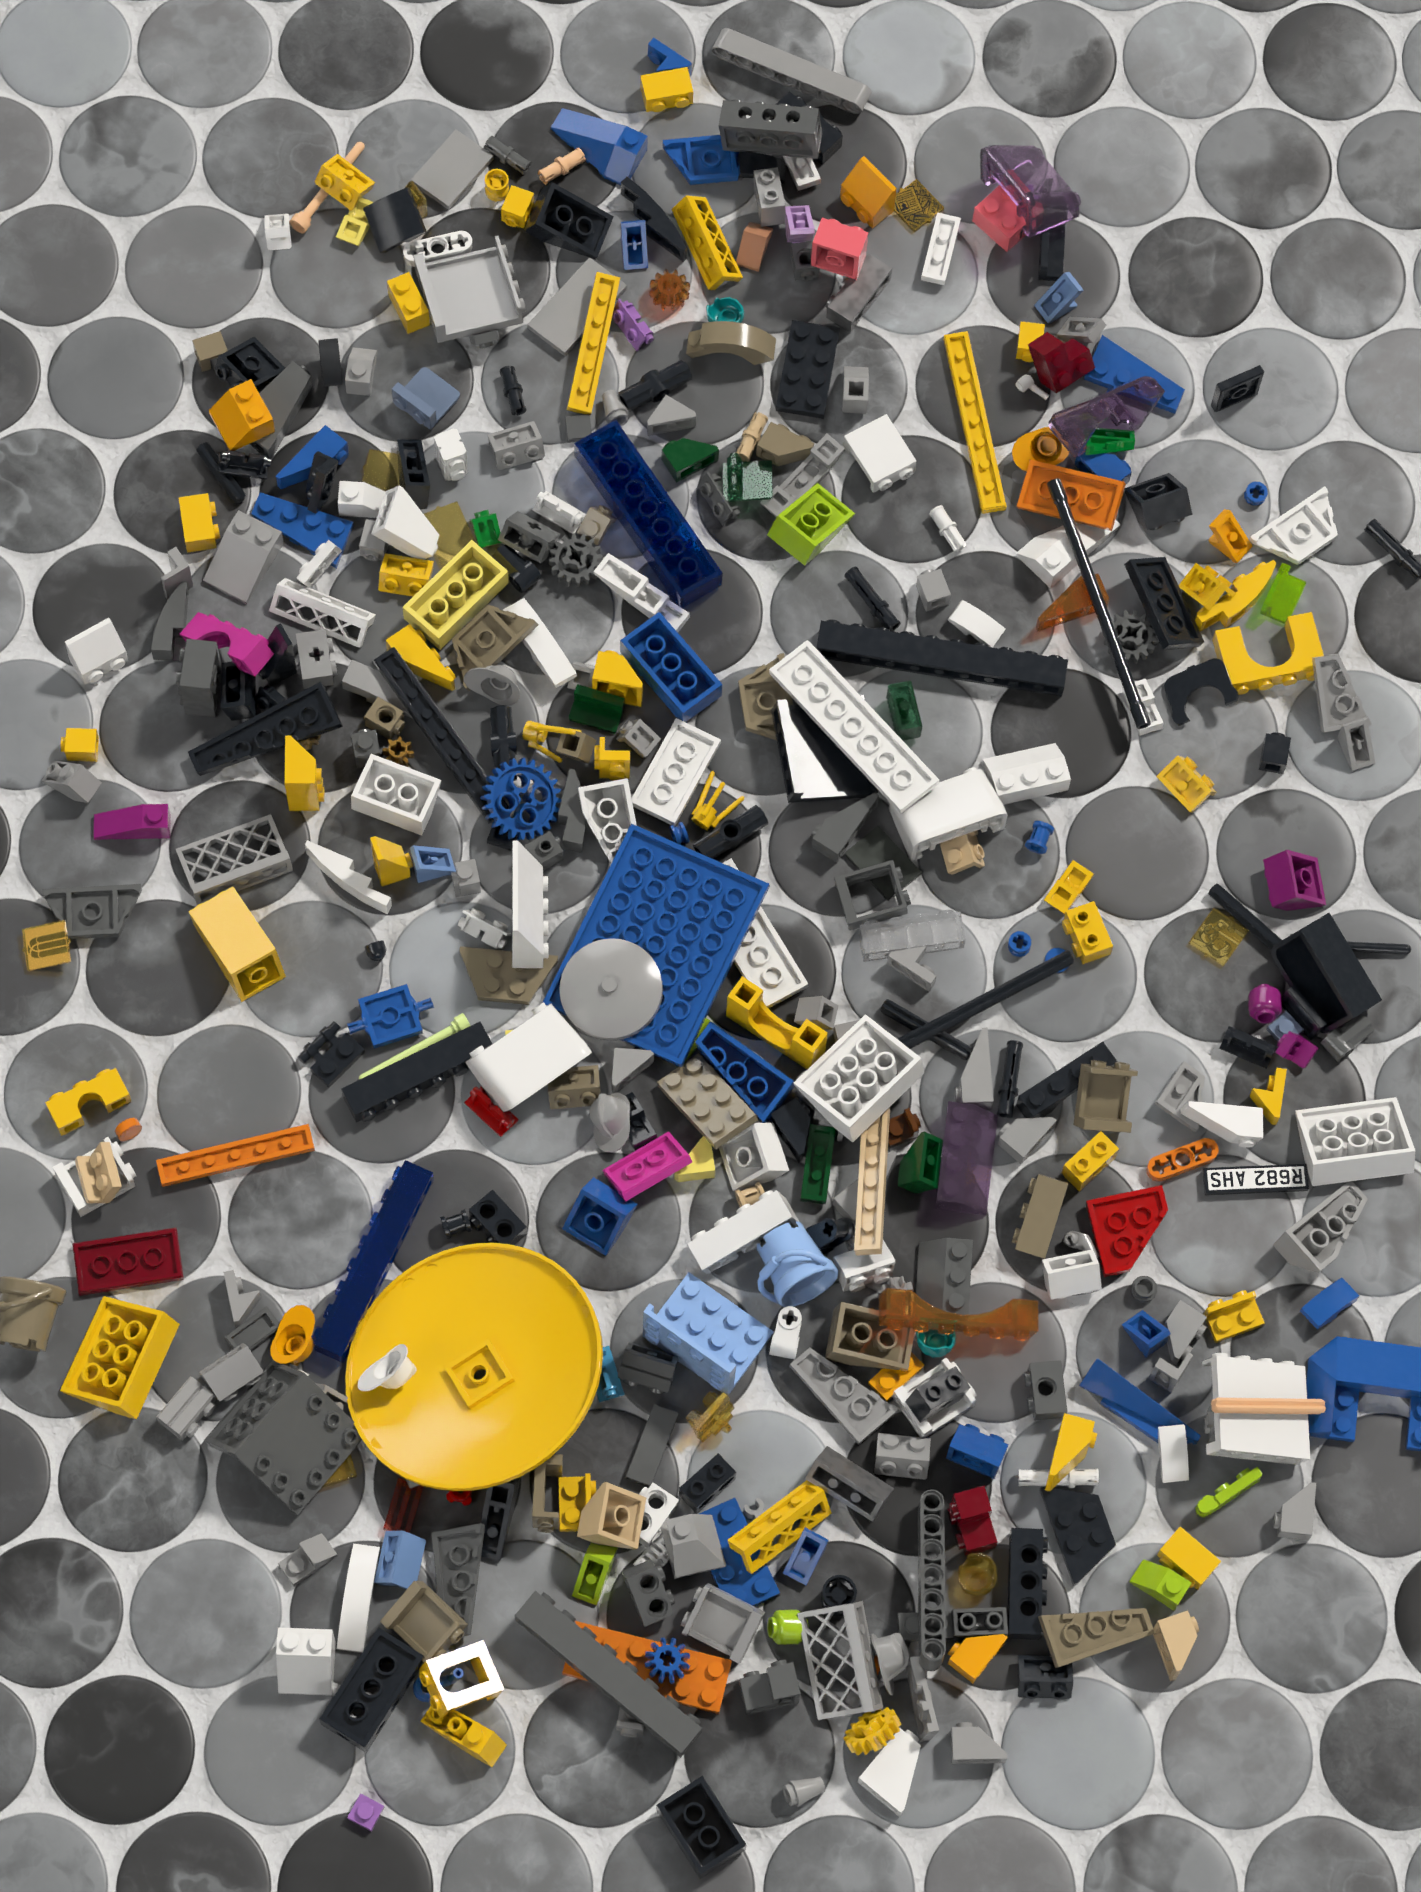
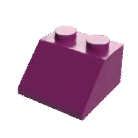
[1263,850,1326,911]

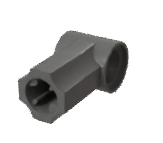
[1321,1014,1375,1063]

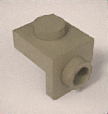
[576,505,617,545]

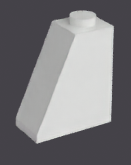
[371,486,439,560]
[858,1728,921,1817]

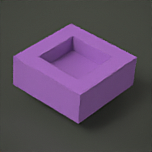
[347,1793,385,1832]

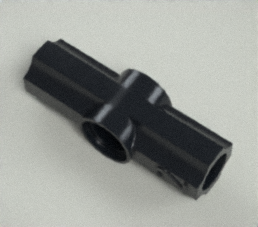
[618,360,692,412]
[490,705,517,781]
[693,805,768,859]

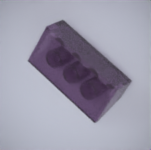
[935,1101,998,1215]

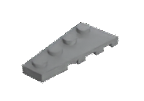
[789,1348,899,1445]

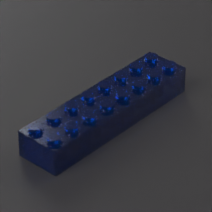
[574,420,723,608]

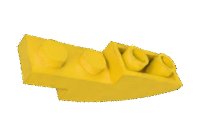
[1195,560,1276,632]

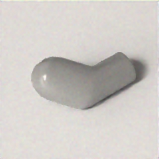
[1064,1231,1099,1258]

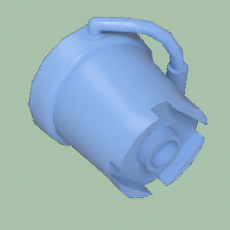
[757,1221,838,1307]

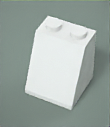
[276,1628,336,1696]

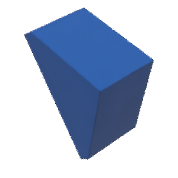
[621,220,648,270]
[1122,1310,1171,1357]

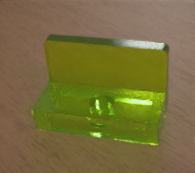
[1260,562,1306,624]

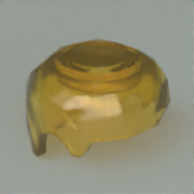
[958,1553,998,1597]

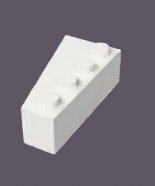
[687,1190,799,1274]

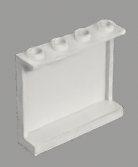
[1202,1353,1310,1465]

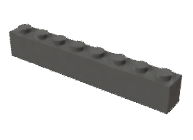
[515,1591,702,1757]

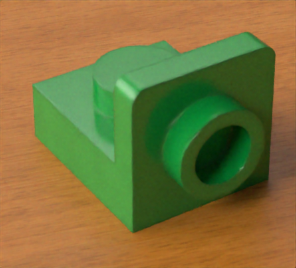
[469,510,502,548]

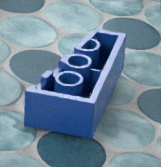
[695,1021,795,1123]

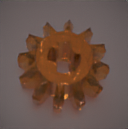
[649,269,690,311]

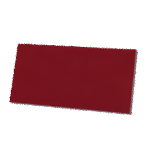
[72,1227,184,1296]

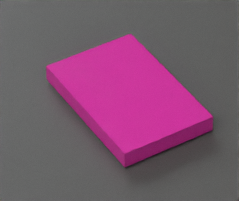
[602,1132,692,1201]

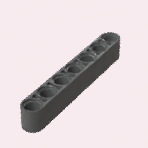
[918,1490,946,1671]

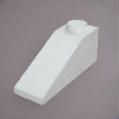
[1180,1101,1263,1147]

